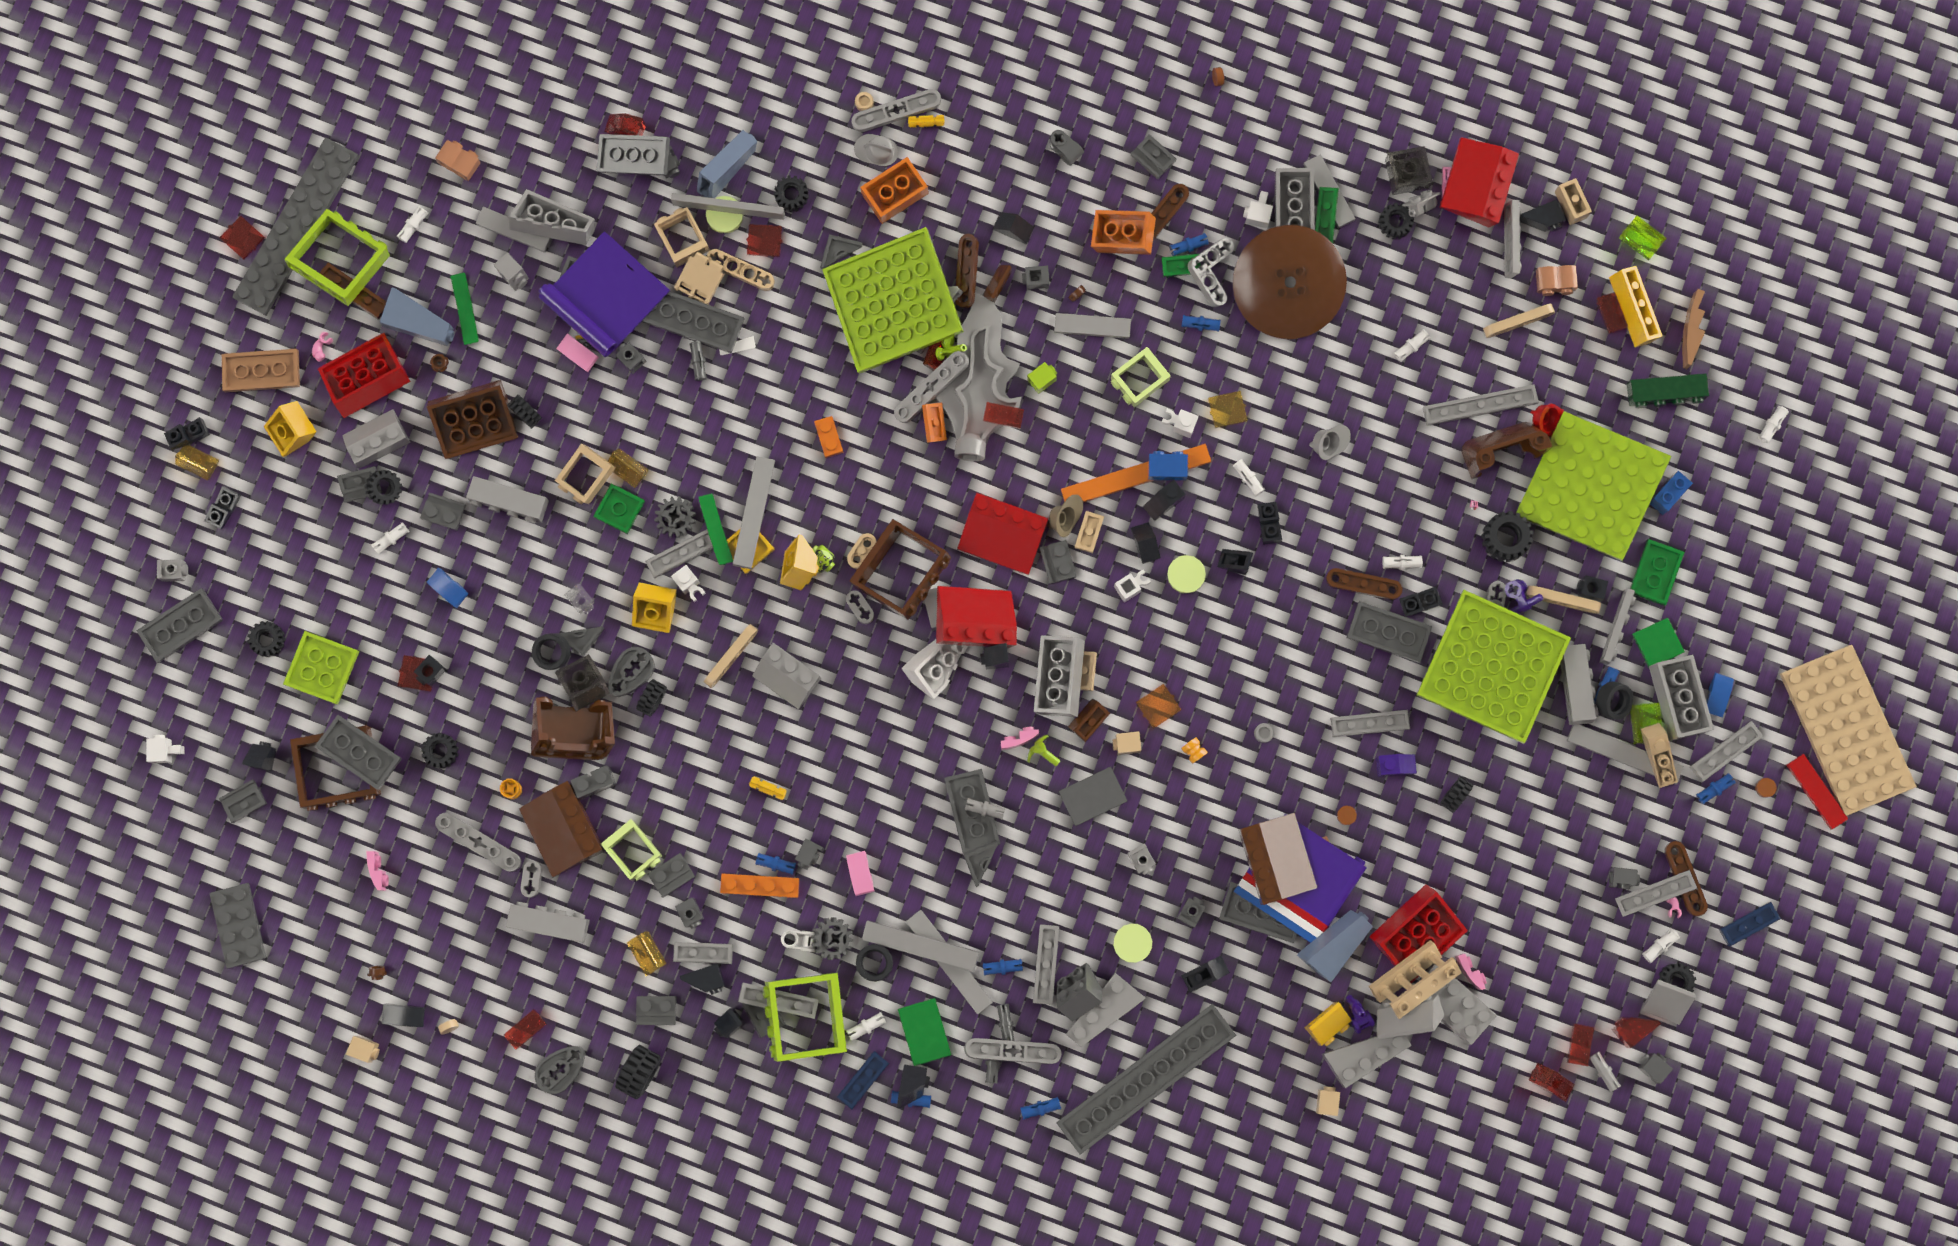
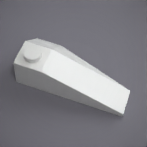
[902,639,968,699]

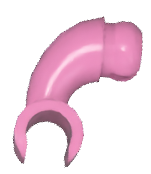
[312,332,333,362]
[1666,897,1682,918]

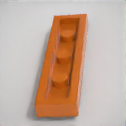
[720,874,800,898]

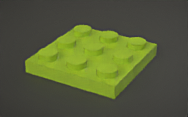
[283,631,360,705]

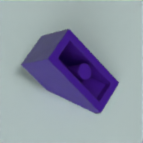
[1376,754,1417,777]

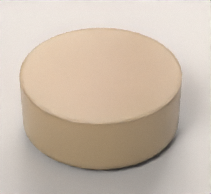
[855,92,874,111]
[438,1019,459,1035]

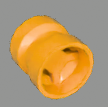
[1181,737,1208,764]
[500,779,522,799]

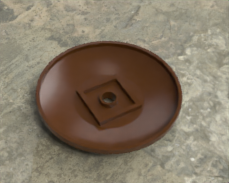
[1233,225,1347,339]

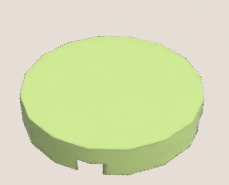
[706,196,743,233]
[1167,555,1206,593]
[1113,924,1152,963]

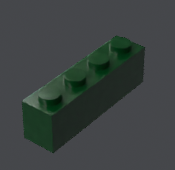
[1626,373,1709,409]

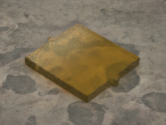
[1208,391,1248,428]

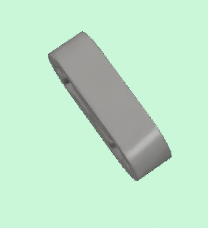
[846,591,874,624]
[521,861,542,898]

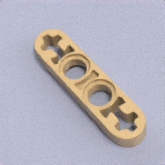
[707,249,775,291]
[1483,304,1555,338]
[1526,586,1601,614]
[704,624,758,688]

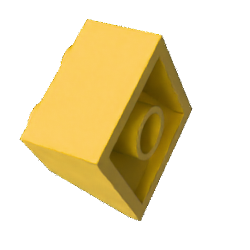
[263,401,316,457]
[780,534,819,590]
[632,583,676,633]
[1304,1002,1352,1046]

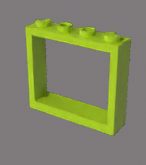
[285,209,390,306]
[763,973,847,1062]

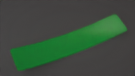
[450,273,479,345]
[698,494,733,565]

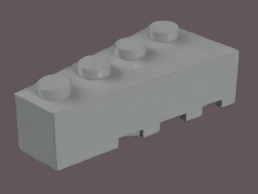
[509,189,595,245]
[1066,973,1146,1047]
[1321,1035,1412,1088]

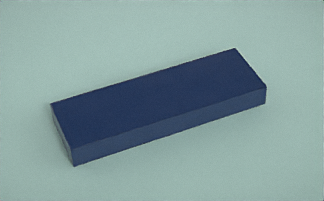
[1719,902,1781,947]
[837,1051,889,1110]

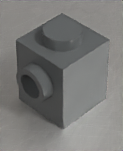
[675,897,704,929]
[1638,1053,1673,1084]

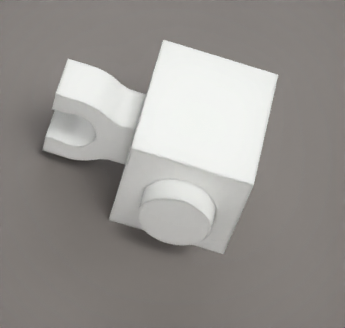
[1243,191,1273,229]
[1162,408,1198,438]
[671,565,706,602]
[1114,570,1151,603]
[146,735,184,764]

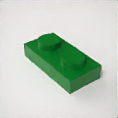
[1162,254,1201,277]

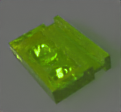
[1619,215,1667,261]
[1630,703,1662,744]

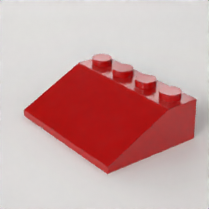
[1440,137,1519,228]
[318,333,411,418]
[957,493,1049,575]
[936,586,1017,648]
[1369,884,1468,983]

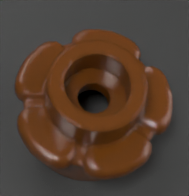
[430,354,449,372]
[367,966,387,980]

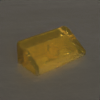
[175,445,219,480]
[608,449,648,488]
[627,931,666,976]

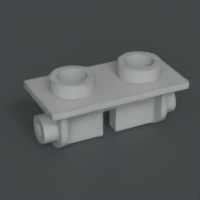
[1402,190,1440,218]

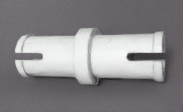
[397,206,428,243]
[1393,329,1430,362]
[1758,406,1789,444]
[1233,459,1265,496]
[371,522,410,554]
[1382,555,1423,570]
[1642,928,1680,963]
[846,1012,887,1041]

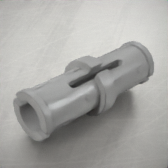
[965,798,1005,820]
[1589,1051,1621,1092]

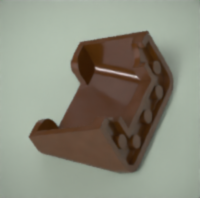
[1461,422,1552,479]
[531,696,615,760]

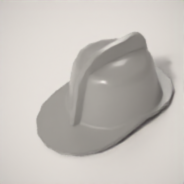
[854,134,898,166]
[1309,425,1351,460]

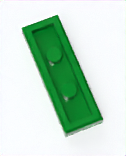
[1315,187,1339,243]

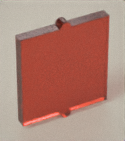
[219,216,265,260]
[746,224,783,257]
[398,655,433,692]

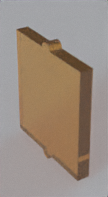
[1136,684,1181,729]

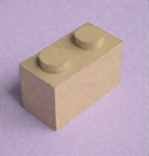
[1555,178,1592,225]

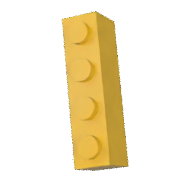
[1609,266,1662,347]

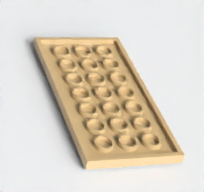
[1780,645,1917,816]

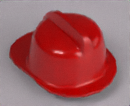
[1530,403,1564,438]

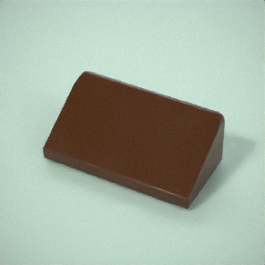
[982,265,1012,303]
[1068,699,1110,742]

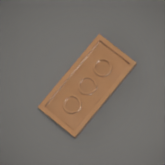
[221,349,300,392]

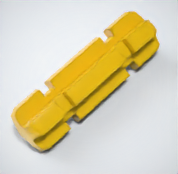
[908,115,945,128]
[749,776,787,800]

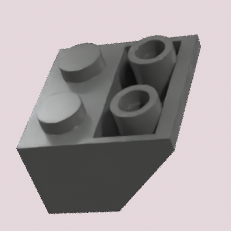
[1057,963,1102,1022]

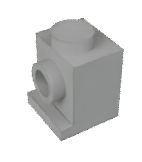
[157,559,188,581]
[1127,843,1156,875]

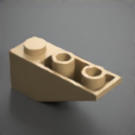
[1641,723,1678,788]

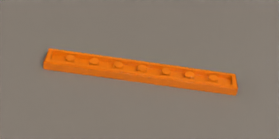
[1061,444,1211,503]

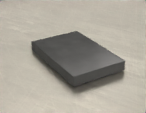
[1058,766,1127,827]

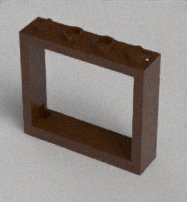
[850,519,951,620]
[290,725,381,811]

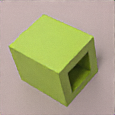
[1027,362,1057,394]

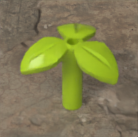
[936,336,967,361]
[1027,735,1060,766]

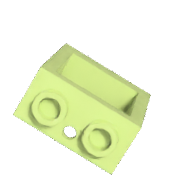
[1110,347,1171,407]
[601,819,662,881]

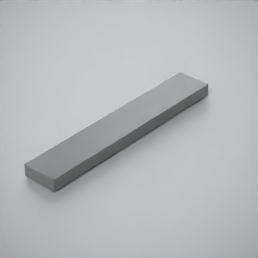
[671,193,785,220]
[1423,384,1539,426]
[733,456,775,569]
[1567,724,1684,785]
[906,910,993,1014]
[862,921,979,971]

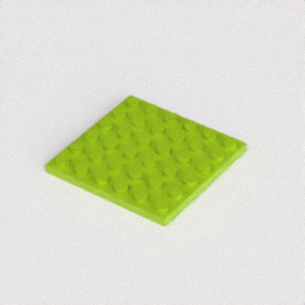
[822,227,964,374]
[1516,411,1672,561]
[1416,590,1571,744]

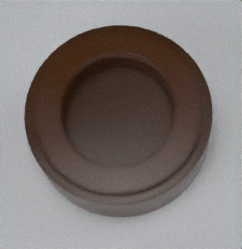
[1068,285,1086,302]

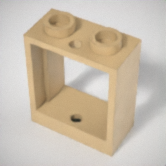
[654,207,710,268]
[555,444,616,504]

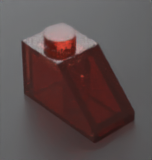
[604,113,646,136]
[1611,1017,1661,1048]
[1529,1063,1575,1102]

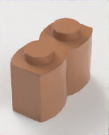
[435,140,480,181]
[1536,265,1578,296]

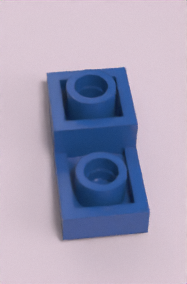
[427,568,469,608]
[1706,672,1734,717]

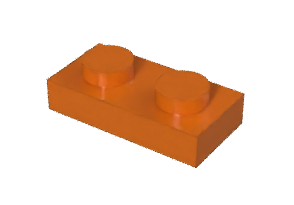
[922,402,947,443]
[814,416,843,458]

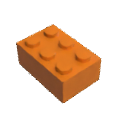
[860,157,929,224]
[1091,210,1156,255]

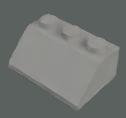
[342,409,410,468]
[752,643,821,709]
[1377,994,1444,1039]

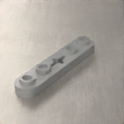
[852,89,941,132]
[894,351,969,423]
[435,813,521,872]
[964,1038,1062,1064]

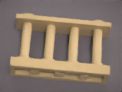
[1369,940,1462,1019]

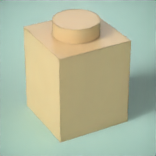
[1112,732,1141,755]
[346,1036,380,1063]
[1316,1086,1340,1116]

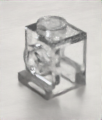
[564,583,595,615]

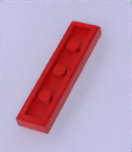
[1786,754,1848,830]

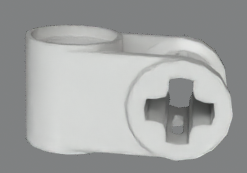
[781,930,816,952]

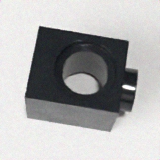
[1576,575,1608,602]
[414,655,447,687]

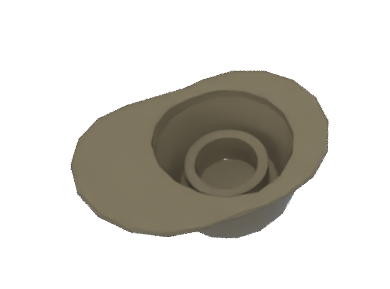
[1047,495,1083,537]

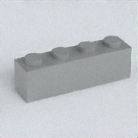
[466,476,549,523]
[1560,644,1598,725]
[506,902,590,943]

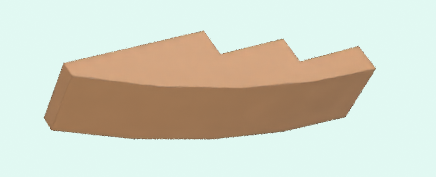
[1682,289,1705,370]

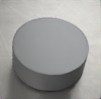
[1254,723,1274,743]

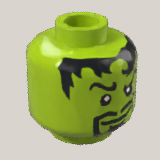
[812,545,835,573]

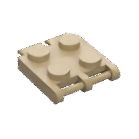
[674,252,724,305]

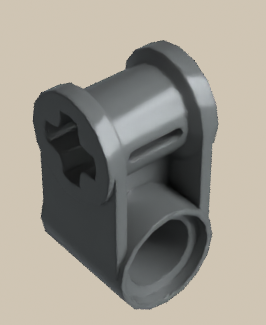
[1049,130,1084,166]

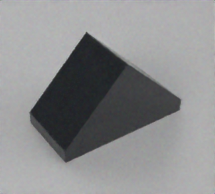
[992,212,1034,245]
[1130,522,1161,564]
[1217,549,1253,576]

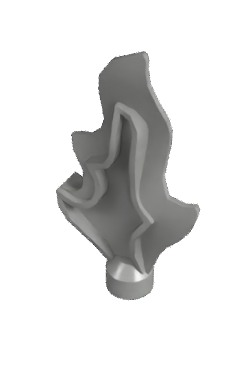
[931,293,1022,461]

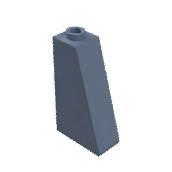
[697,130,757,198]
[380,287,454,346]
[1297,910,1373,982]

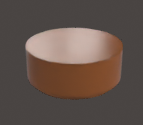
[1212,67,1224,87]
[1755,778,1777,798]
[1337,806,1357,825]

